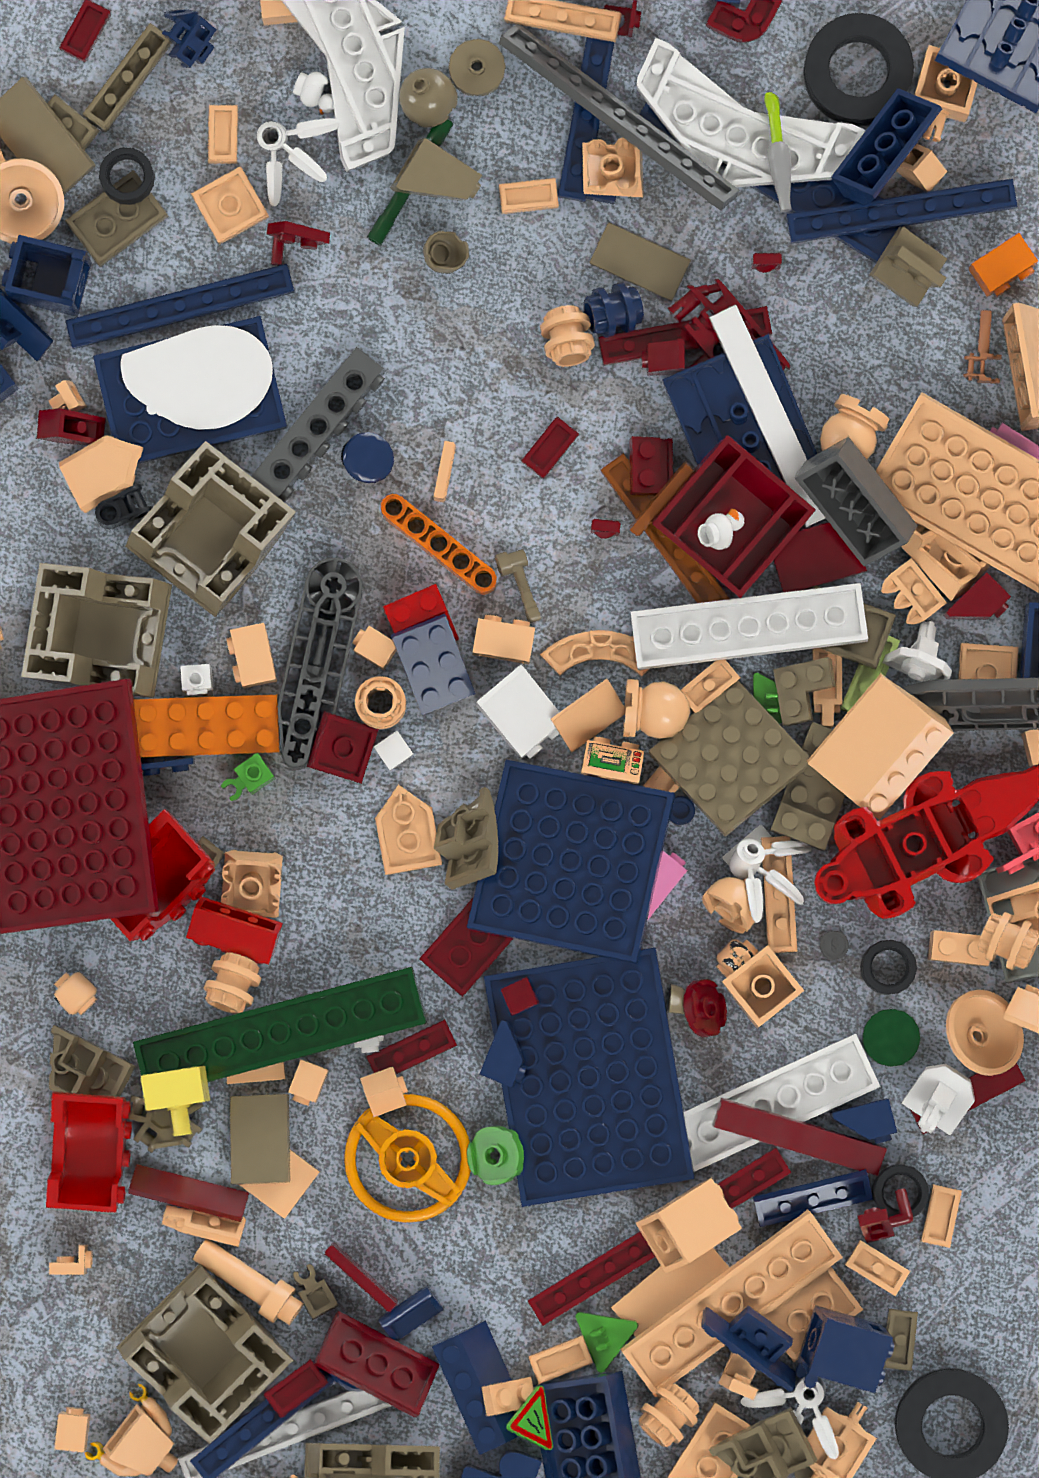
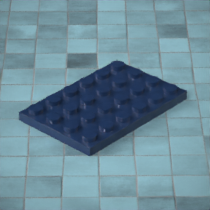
[93,316,288,464]

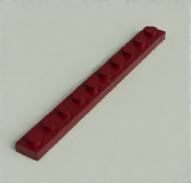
[527,1147,791,1326]

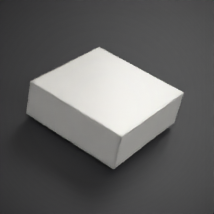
[374,731,414,771]

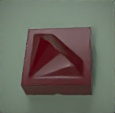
[751,253,782,273]
[590,519,621,539]

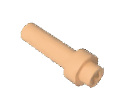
[193,1239,304,1325]

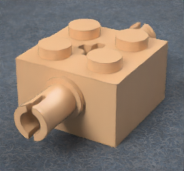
[914,45,978,142]

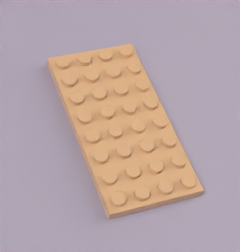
[876,392,1039,593]

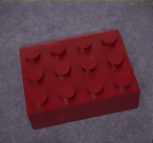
[651,435,816,598]

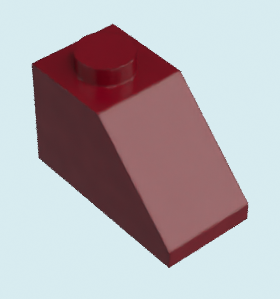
[641,339,685,376]
[37,408,105,445]
[943,572,1011,620]

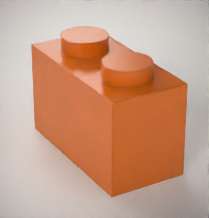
[968,233,1038,297]

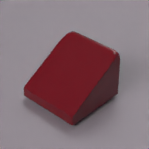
[501,977,540,1016]

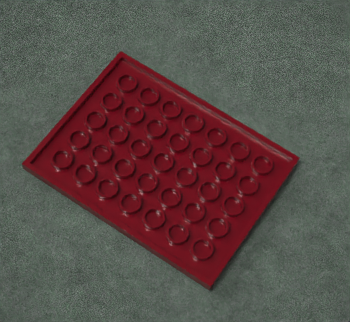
[0,679,159,935]

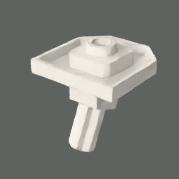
[882,621,952,682]
[902,1064,975,1135]

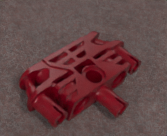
[667,278,791,371]

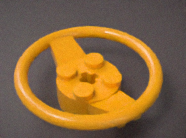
[344,1094,471,1223]

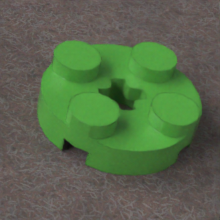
[467,1126,524,1185]

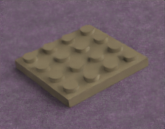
[649,681,810,837]

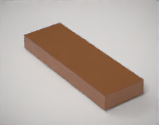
[629,461,694,536]

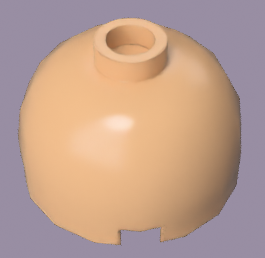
[702,877,755,934]

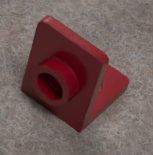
[603,0,642,38]

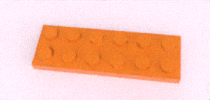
[134,695,279,758]

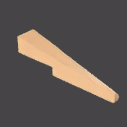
[901,521,991,602]

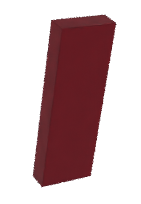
[366,1019,457,1074]

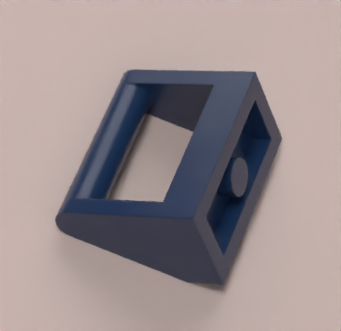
[378,1285,444,1341]

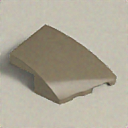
[434,787,498,890]
[49,1025,135,1097]
[709,1408,817,1478]

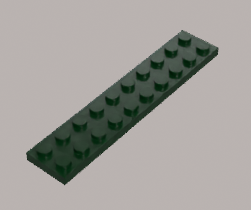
[133,967,427,1082]

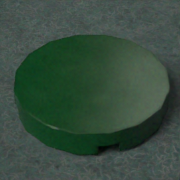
[862,1009,921,1067]

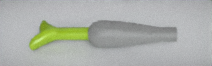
[764,92,791,212]

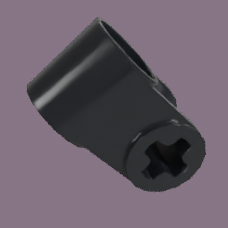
[95,484,152,530]

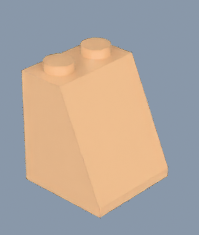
[636,1178,742,1273]

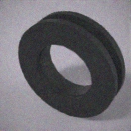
[803,13,914,126]
[895,1368,1009,1478]

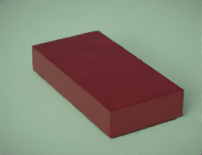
[59,0,112,63]
[521,417,579,480]
[263,1359,328,1419]

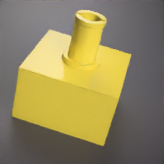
[141,1066,210,1137]

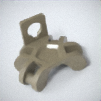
[129,1095,204,1153]

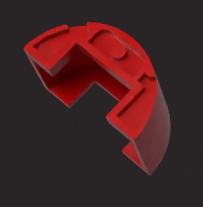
[111,809,215,941]
[46,1092,132,1213]

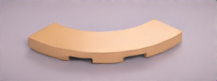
[540,630,649,677]

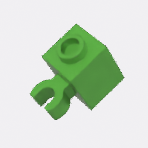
[221,752,276,801]

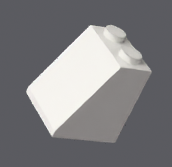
[477,665,559,759]

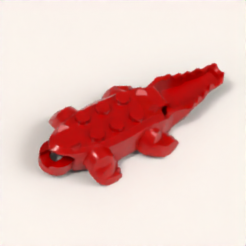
[814,765,1039,919]

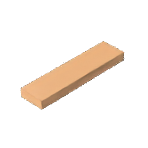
[504,0,622,42]
[761,836,797,953]

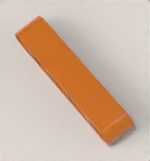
[381,494,497,595]

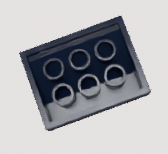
[533,1371,641,1478]

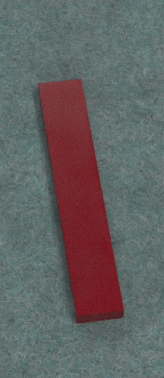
[598,306,772,366]
[712,1098,887,1176]

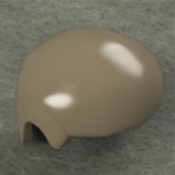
[423,231,469,274]

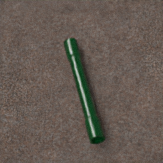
[367,119,454,246]

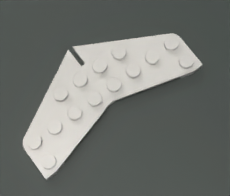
[281,0,405,172]
[637,38,865,187]

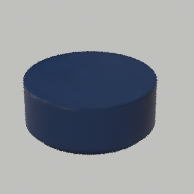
[670,796,695,825]

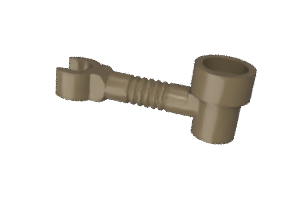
[495,549,541,623]

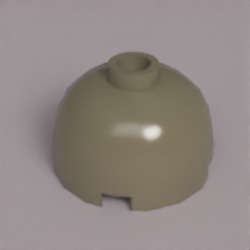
[399,68,458,127]

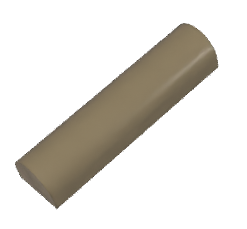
[83,23,172,133]

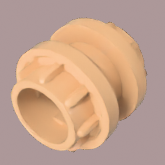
[540,305,595,367]
[355,676,406,729]
[978,912,1039,971]
[204,953,261,1014]
[639,1384,699,1447]

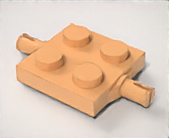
[807,1401,877,1478]

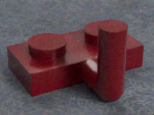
[266,221,330,266]
[857,1188,913,1243]

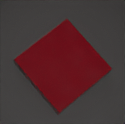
[307,712,379,784]

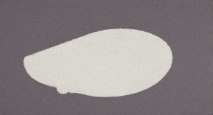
[121,325,273,429]

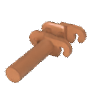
[963,310,1002,384]

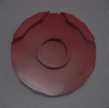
[683,979,727,1038]

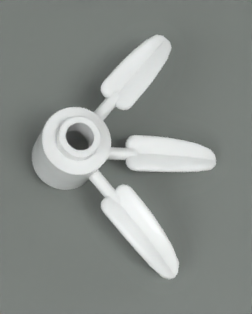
[257,118,340,207]
[729,839,812,923]
[741,1377,839,1459]

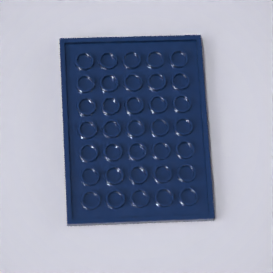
[484,947,695,1207]

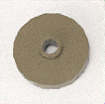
[449,39,506,96]

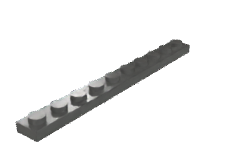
[499,24,740,211]

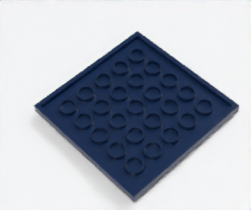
[467,759,675,964]

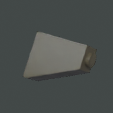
[390,138,482,201]

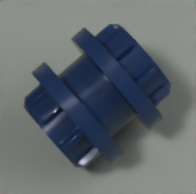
[583,282,644,338]

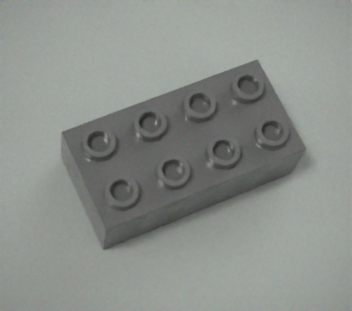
[795,437,918,566]

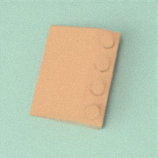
[1002,303,1039,431]
[807,674,954,820]

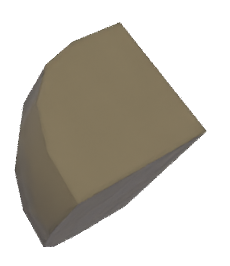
[667,984,686,1015]

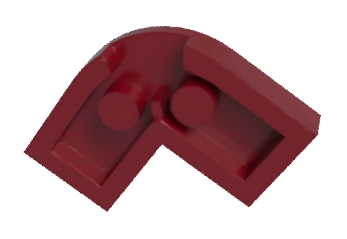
[706,0,783,43]

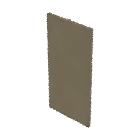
[589,222,691,301]

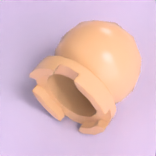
[820,394,890,460]
[623,679,690,739]

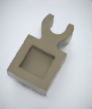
[293,1264,338,1320]

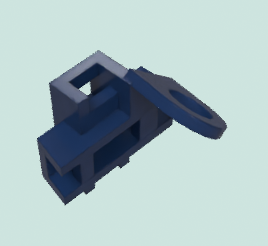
[162,9,217,68]

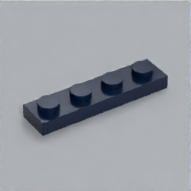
[753,1169,873,1227]

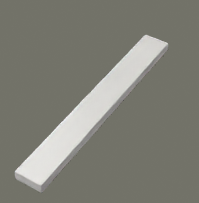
[709,305,825,527]
[177,1391,391,1478]

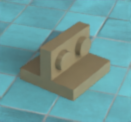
[869,227,947,307]

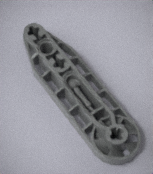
[277,558,363,770]
[901,678,1039,731]

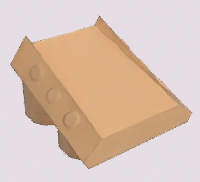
[582,138,644,198]
[221,849,283,918]

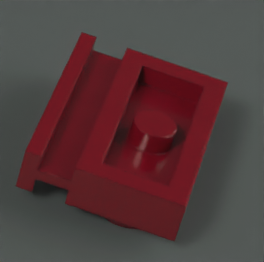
[629,436,673,496]

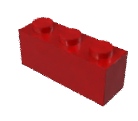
[186,896,283,965]

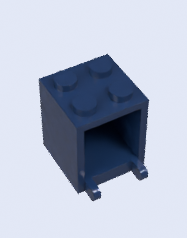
[2,235,92,317]
[795,1305,895,1393]

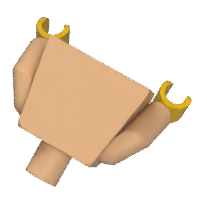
[85,1384,178,1477]

